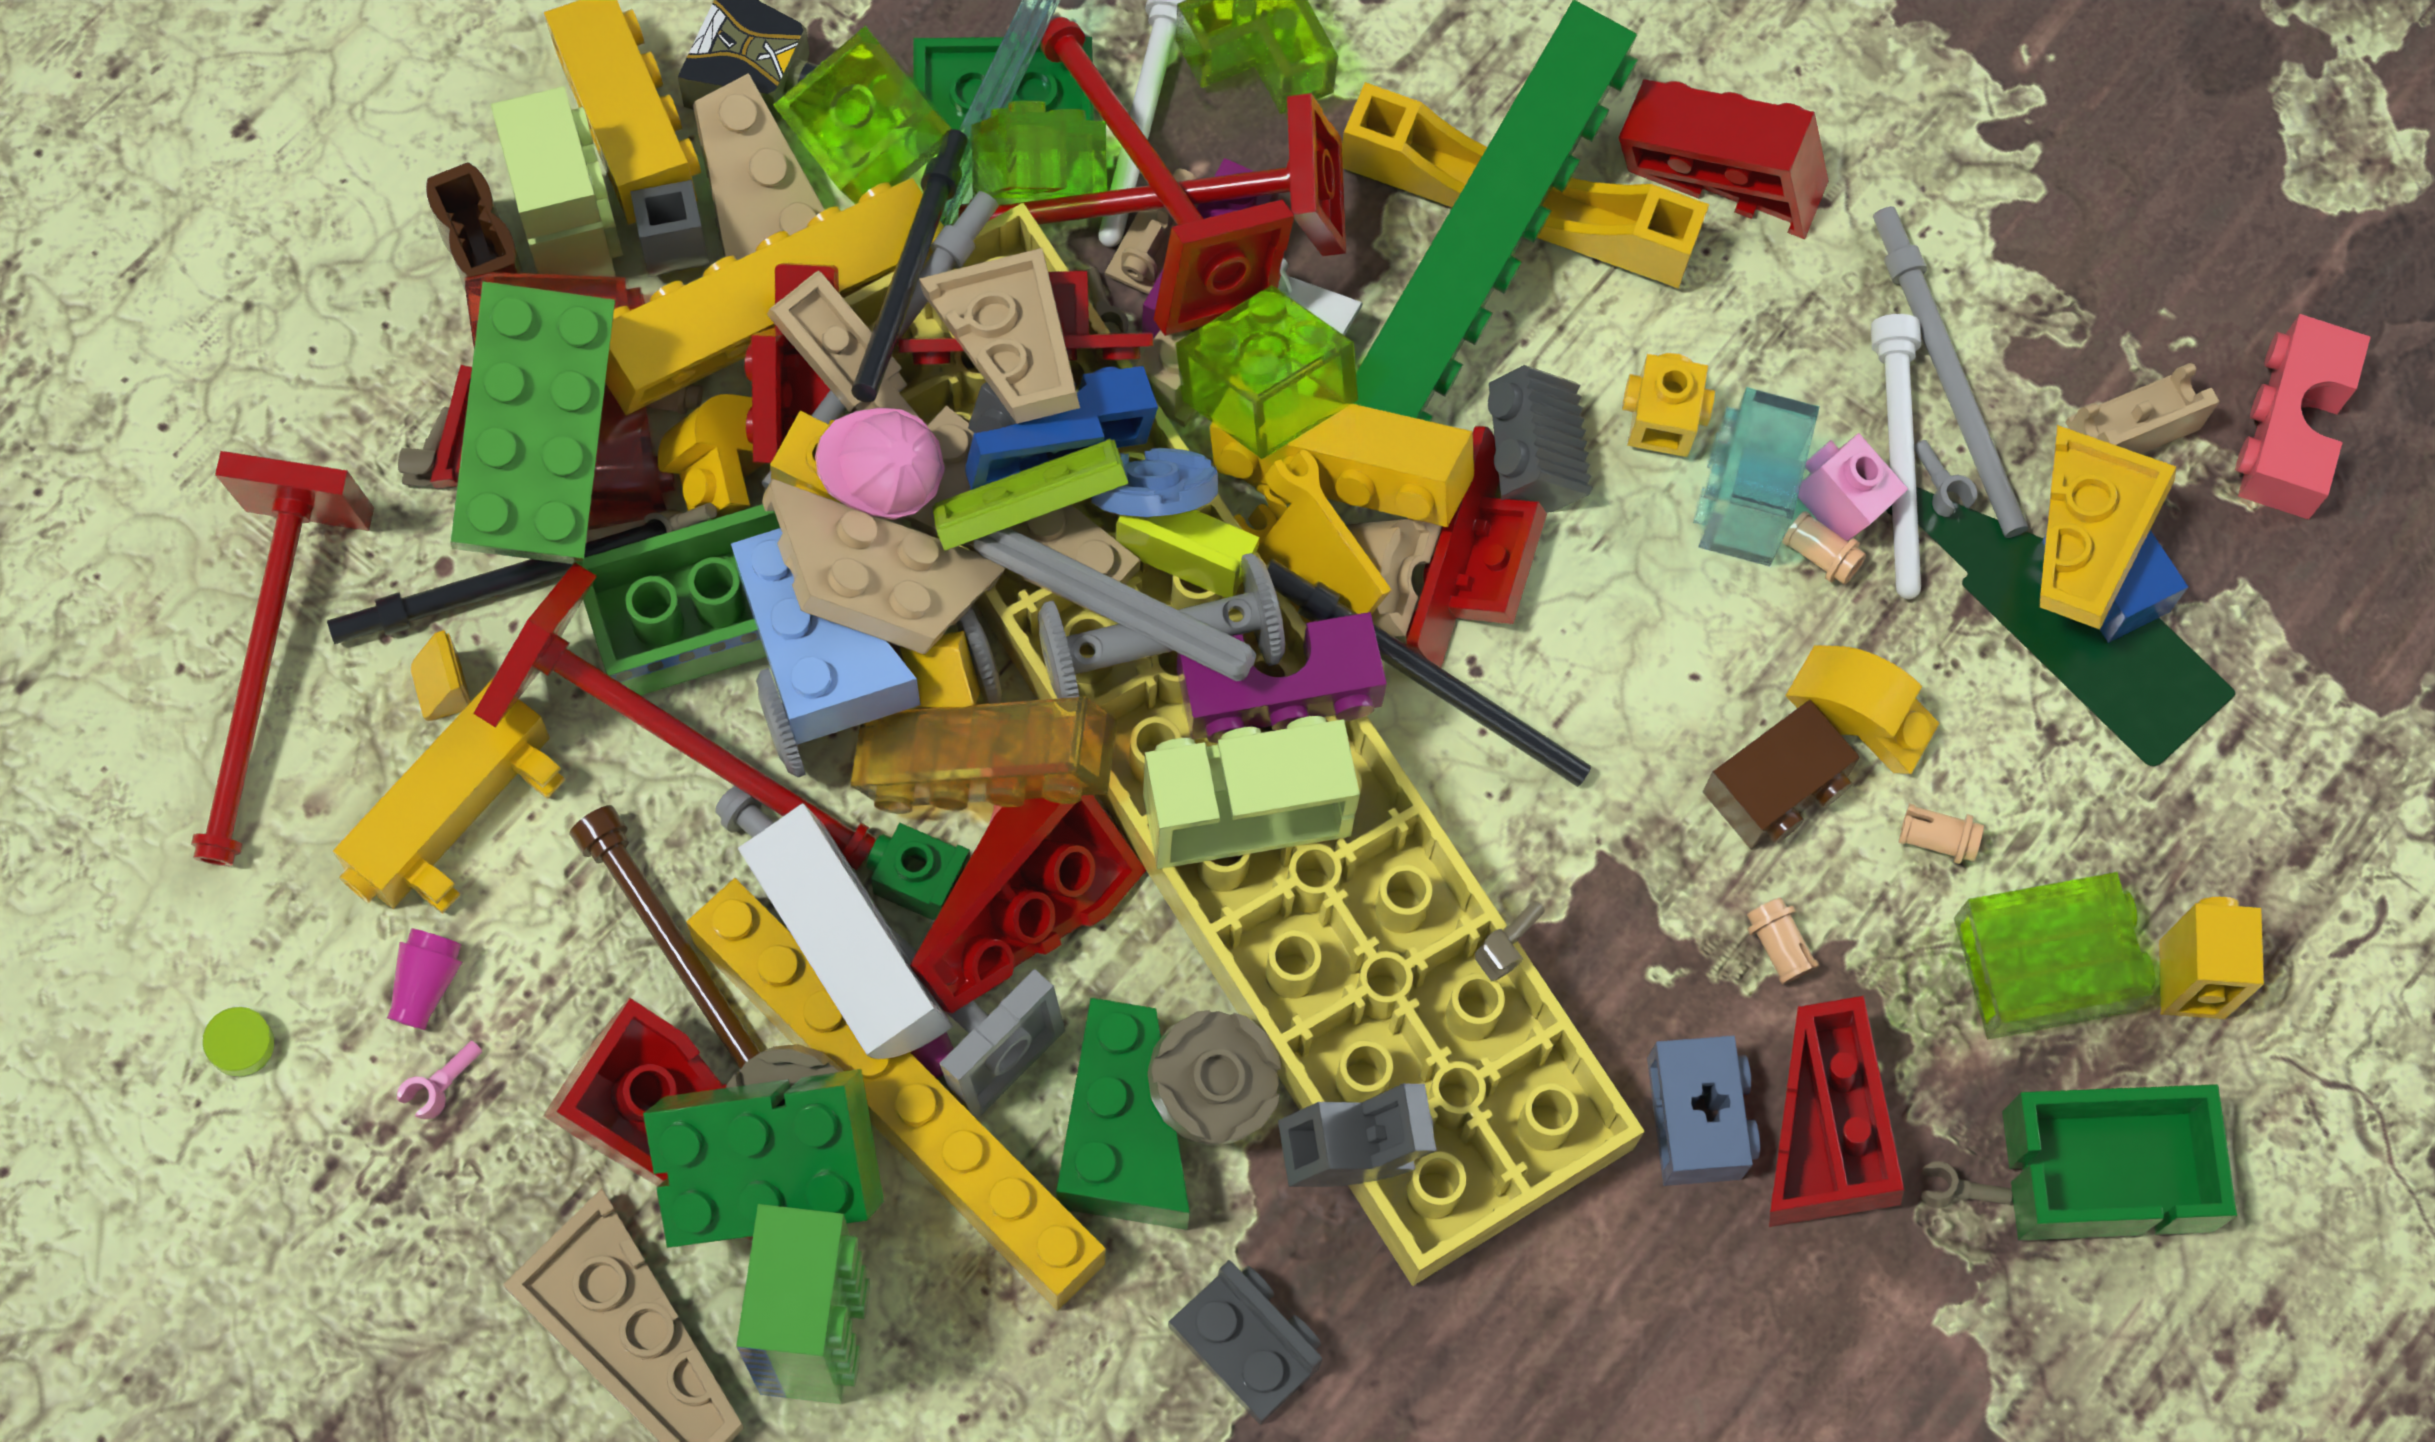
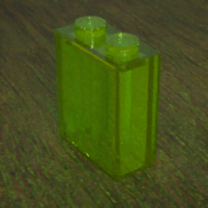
[1954,872,2156,1040]

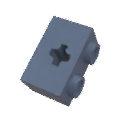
[1647,1036,1760,1186]

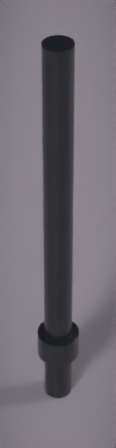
[851,129,968,403]
[327,521,667,644]
[1266,558,1591,787]

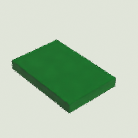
[913,37,1094,154]

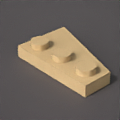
[693,73,825,260]
[919,248,1080,424]

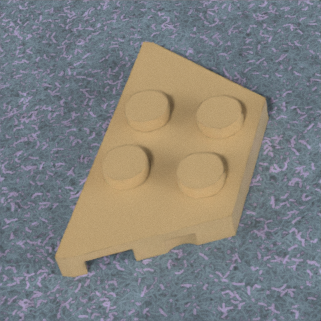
[762,479,1005,654]

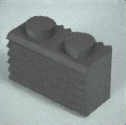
[1488,365,1593,513]

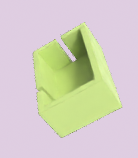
[490,86,623,293]
[1143,716,1360,869]

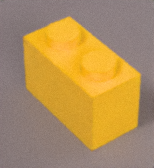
[2159,897,2264,1019]

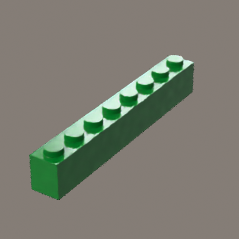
[1340,0,1638,422]

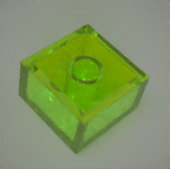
[773,26,953,204]
[1175,285,1358,459]

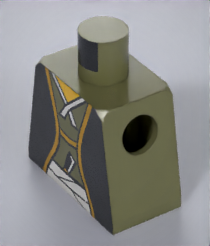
[678,0,832,122]

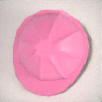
[815,408,945,520]

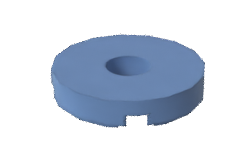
[1091,448,1218,517]

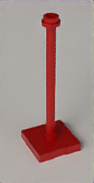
[1039,17,1294,336]
[958,93,1346,257]
[191,451,374,867]
[473,562,877,871]

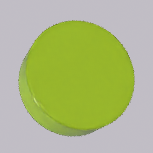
[203,1007,274,1077]

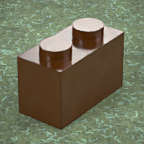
[1703,700,1860,850]

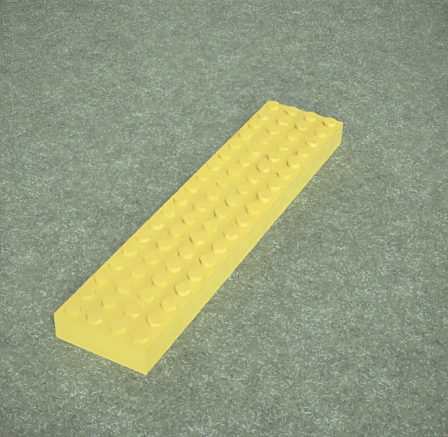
[843,203,1645,1286]

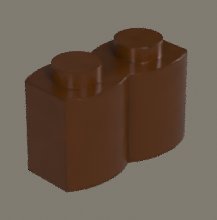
[426,162,526,308]

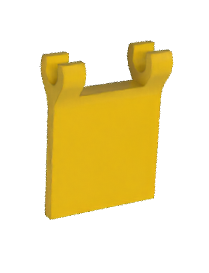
[1234,449,1392,624]

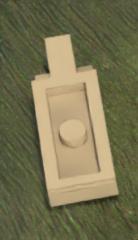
[767,271,919,417]

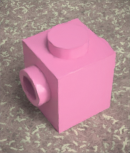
[1792,433,1908,541]

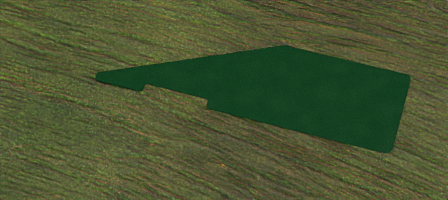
[1885,487,2235,766]

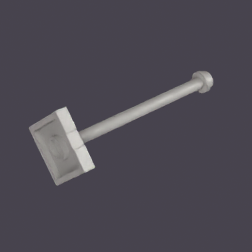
[715,786,1065,1119]

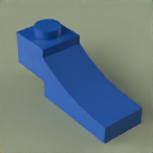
[965,366,1158,490]

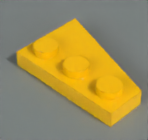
[2040,425,2176,629]

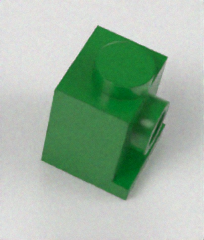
[866,822,970,921]

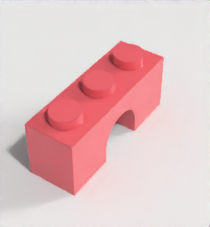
[2235,314,2371,520]

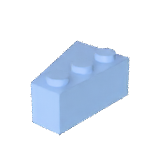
[731,528,921,745]

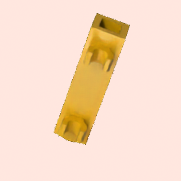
[333,679,565,914]

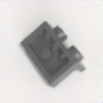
[1168,1260,1322,1425]

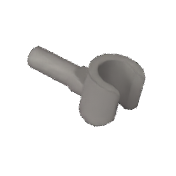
[1914,440,1977,517]

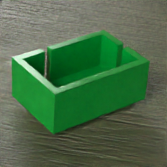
[643,1069,884,1248]
[2002,1084,2237,1241]

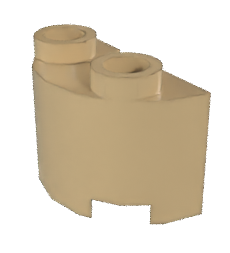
[1346,519,1442,637]

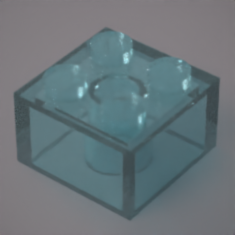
[1693,387,1820,567]

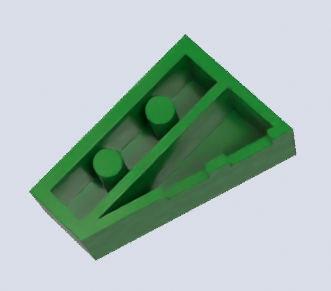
[1056,998,1190,1230]

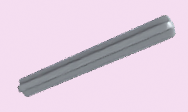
[974,528,1256,681]

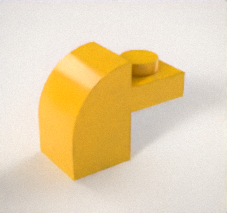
[658,394,764,521]
[1785,645,1939,774]

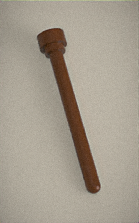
[569,805,761,1069]

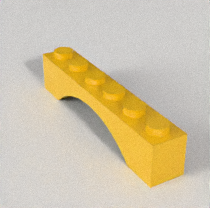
[1342,82,1709,288]

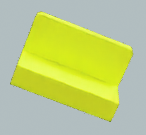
[1116,510,1260,598]

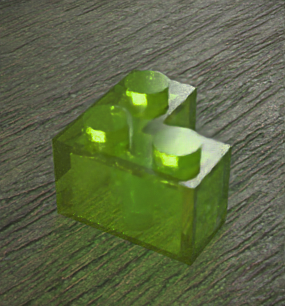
[1176,0,1339,115]
[971,101,1107,199]

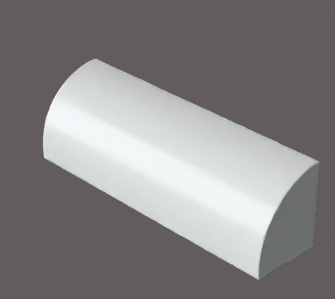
[738,803,953,1059]

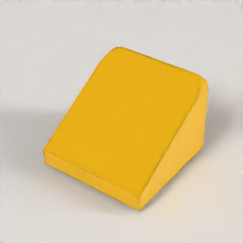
[411,630,471,721]
[900,631,980,707]

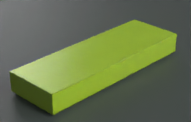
[932,439,1129,551]

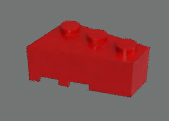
[1618,79,1829,240]
[1769,995,1904,1227]

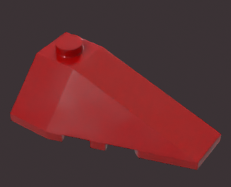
[909,770,1146,1013]
[543,998,753,1241]

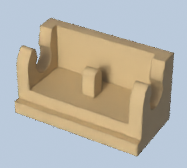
[2065,363,2220,454]

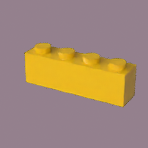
[544,0,701,225]
[1210,378,1474,527]

